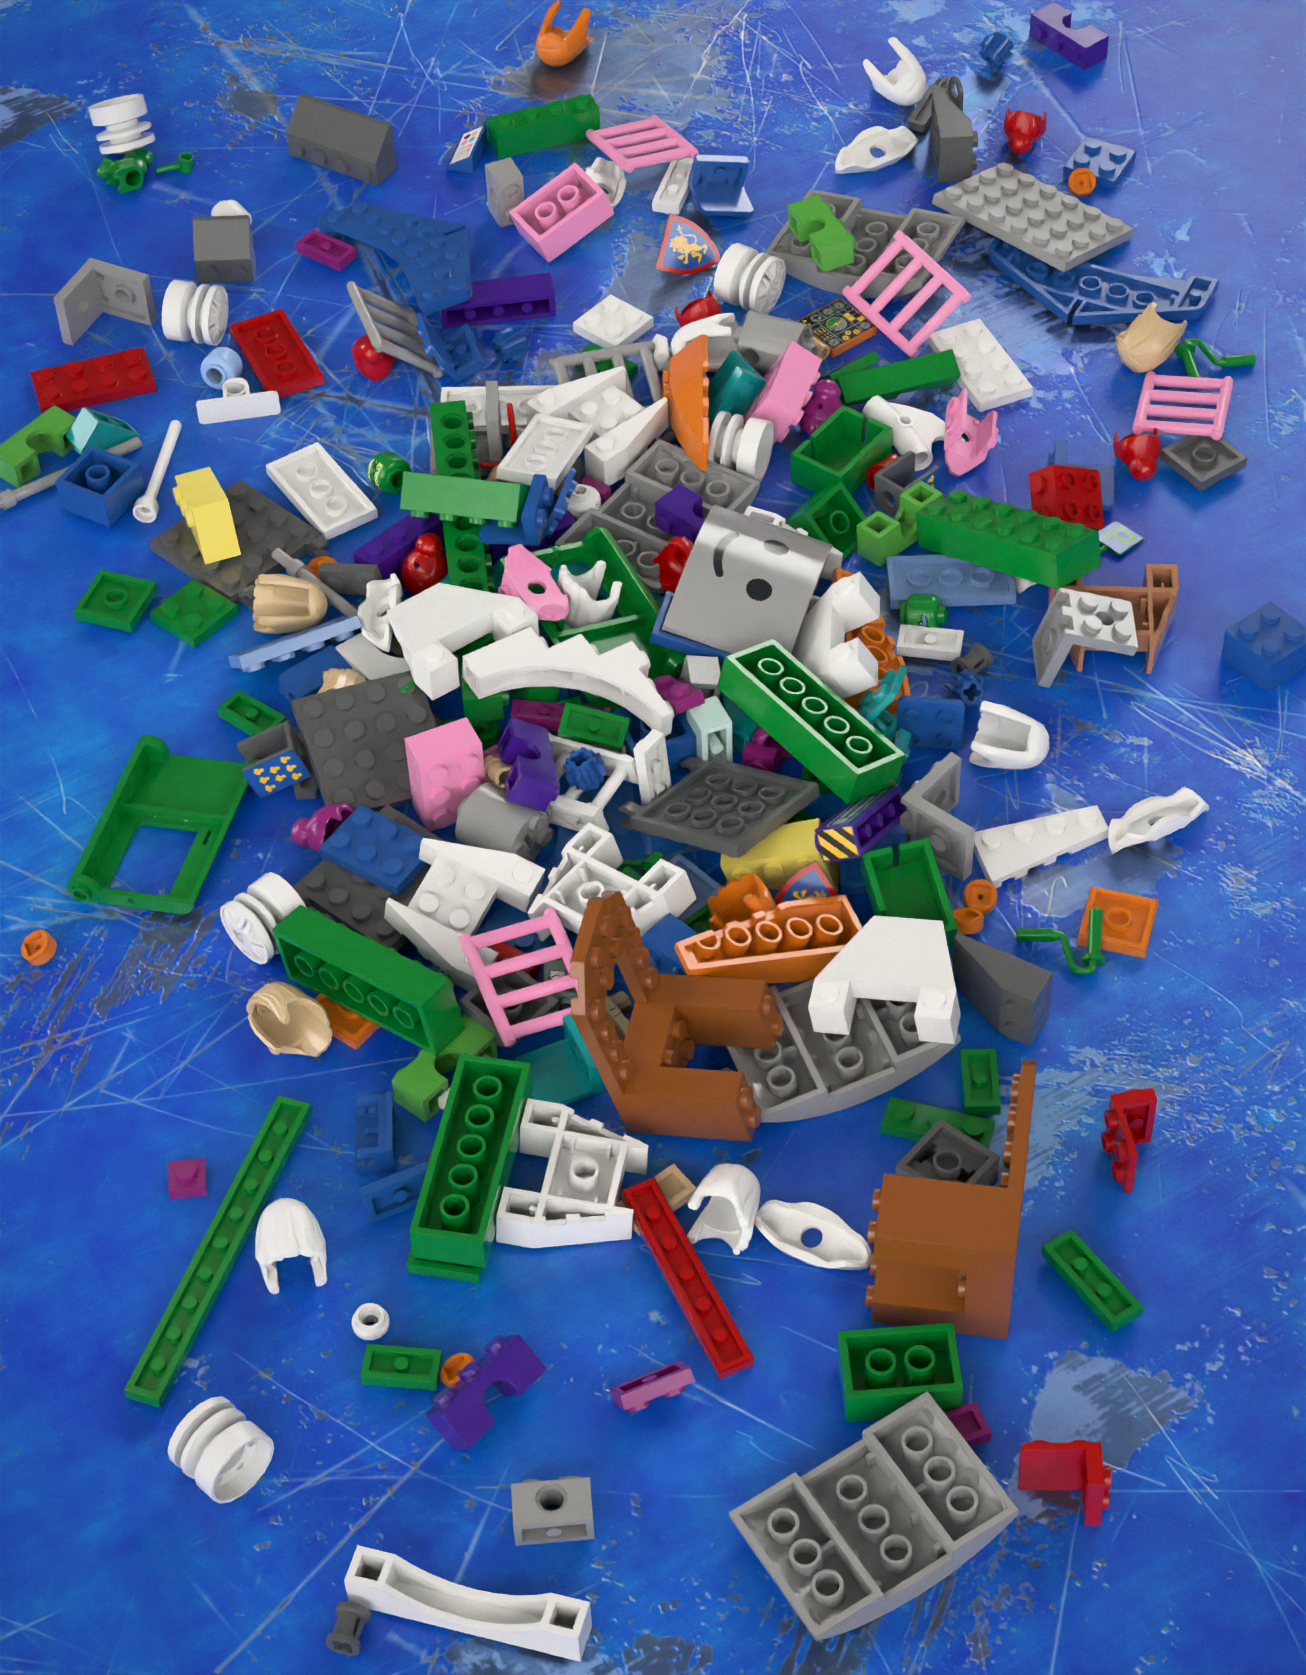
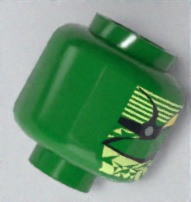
[367,451,412,495]

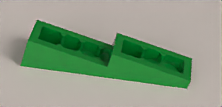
[835,349,961,406]

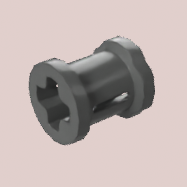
[951,643,993,675]
[325,1601,372,1656]

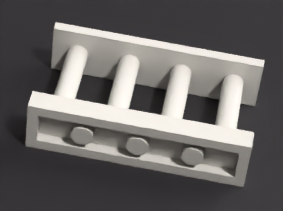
[488,732,638,831]

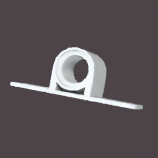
[196,378,281,424]

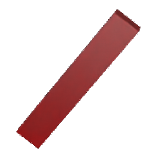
[621,1177,754,1380]

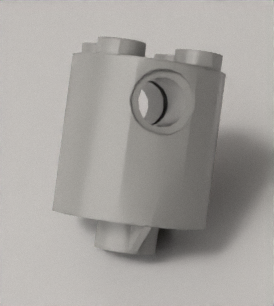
[734,310,817,374]
[455,782,554,863]

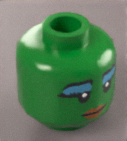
[900,594,948,628]

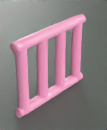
[585,115,699,173]
[842,230,972,359]
[1132,371,1233,440]
[459,908,578,1047]

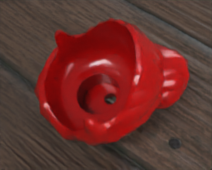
[1003,108,1047,155]
[675,291,722,327]
[351,334,397,381]
[1113,428,1161,481]
[400,533,448,595]
[652,536,694,593]

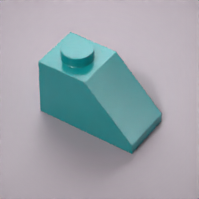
[66,407,141,455]

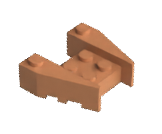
[1048,564,1179,674]

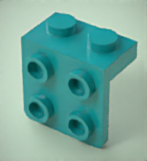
[708,351,767,422]
[857,665,907,742]
[515,1014,606,1105]

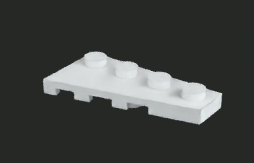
[973,805,1109,888]

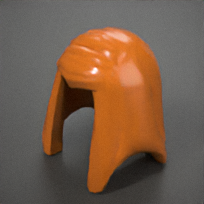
[536,0,594,67]
[707,872,776,932]

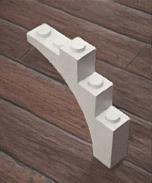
[462,627,674,736]

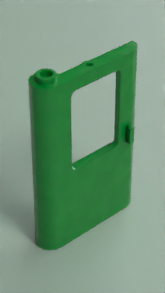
[499,527,692,702]
[67,735,259,914]

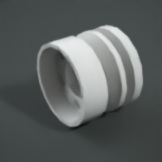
[88,94,155,154]
[713,243,786,314]
[162,280,228,346]
[707,411,774,482]
[220,872,307,964]
[167,1396,274,1504]

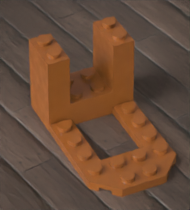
[570,890,784,1142]
[865,1058,1037,1340]

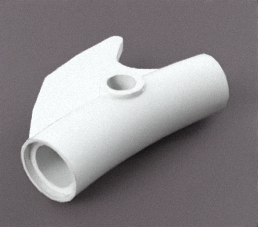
[862,395,965,471]

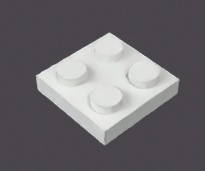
[573,294,654,348]

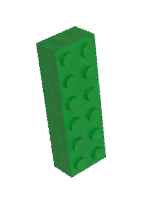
[915,490,1101,589]
[717,639,906,805]
[272,905,465,1056]
[409,1054,533,1268]

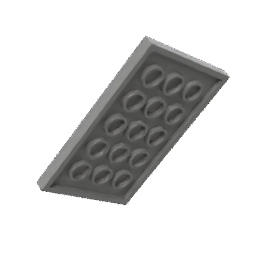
[932,163,1133,272]

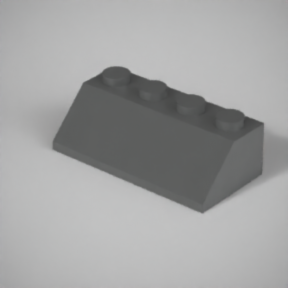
[286,93,396,186]

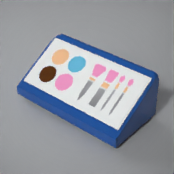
[447,126,488,173]

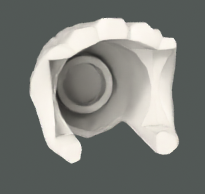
[863,37,926,106]
[671,313,738,372]
[558,560,622,629]
[969,701,1049,770]
[687,1163,761,1255]
[255,1198,327,1294]

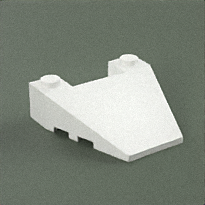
[791,572,880,698]
[386,583,539,701]
[808,916,961,1044]

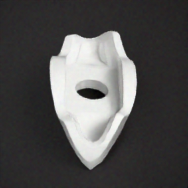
[835,126,919,174]
[585,157,626,209]
[357,573,403,652]
[1108,787,1209,855]
[754,1200,871,1270]

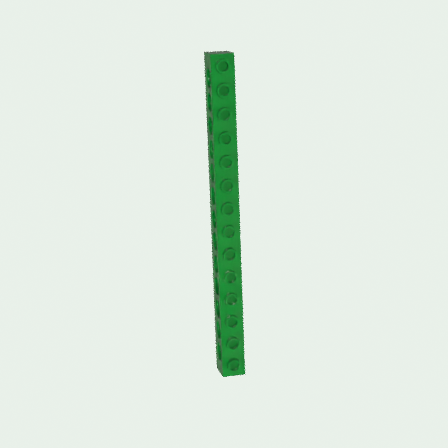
[429,400,509,723]

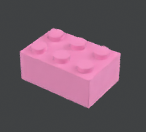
[509,163,615,263]
[744,341,822,445]
[404,717,486,832]

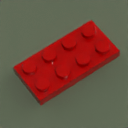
[229,309,325,399]
[30,347,157,414]

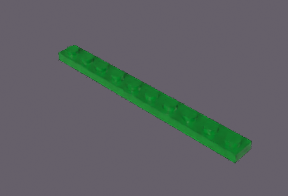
[124,1095,312,1408]

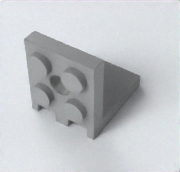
[53,258,157,346]
[430,381,503,476]
[1032,587,1138,688]
[900,752,975,882]

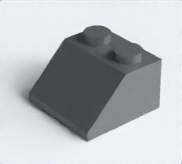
[192,215,256,283]
[459,956,559,1048]

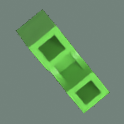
[787,195,856,272]
[0,405,76,488]
[857,480,943,567]
[392,1014,498,1123]

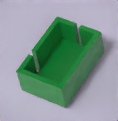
[791,405,893,494]
[860,838,958,947]

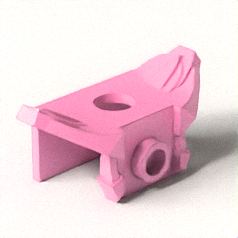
[944,388,999,477]
[498,544,570,621]

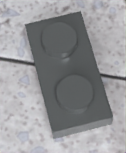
[318,563,383,595]

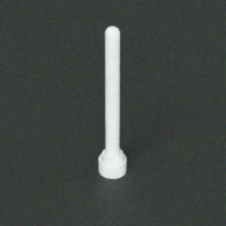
[133,420,182,523]

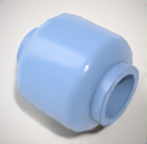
[200,347,243,390]

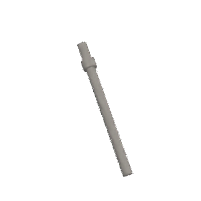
[0,436,142,510]
[272,548,404,658]

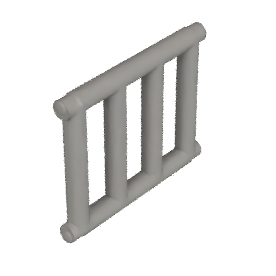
[346,281,443,378]
[548,341,662,408]

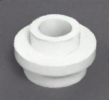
[351,1303,390,1340]

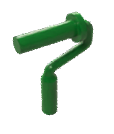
[1175,338,1256,378]
[1016,908,1106,975]

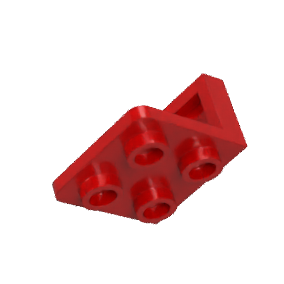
[1029,464,1104,530]
[1101,1088,1157,1194]
[1018,1440,1111,1526]

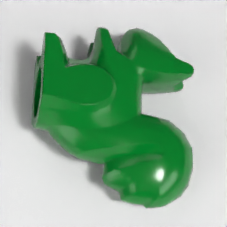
[97,148,154,194]

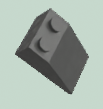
[930,88,978,183]
[952,933,1053,1046]

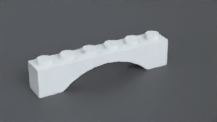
[344,1545,592,1662]

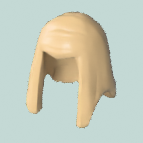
[252,574,328,634]

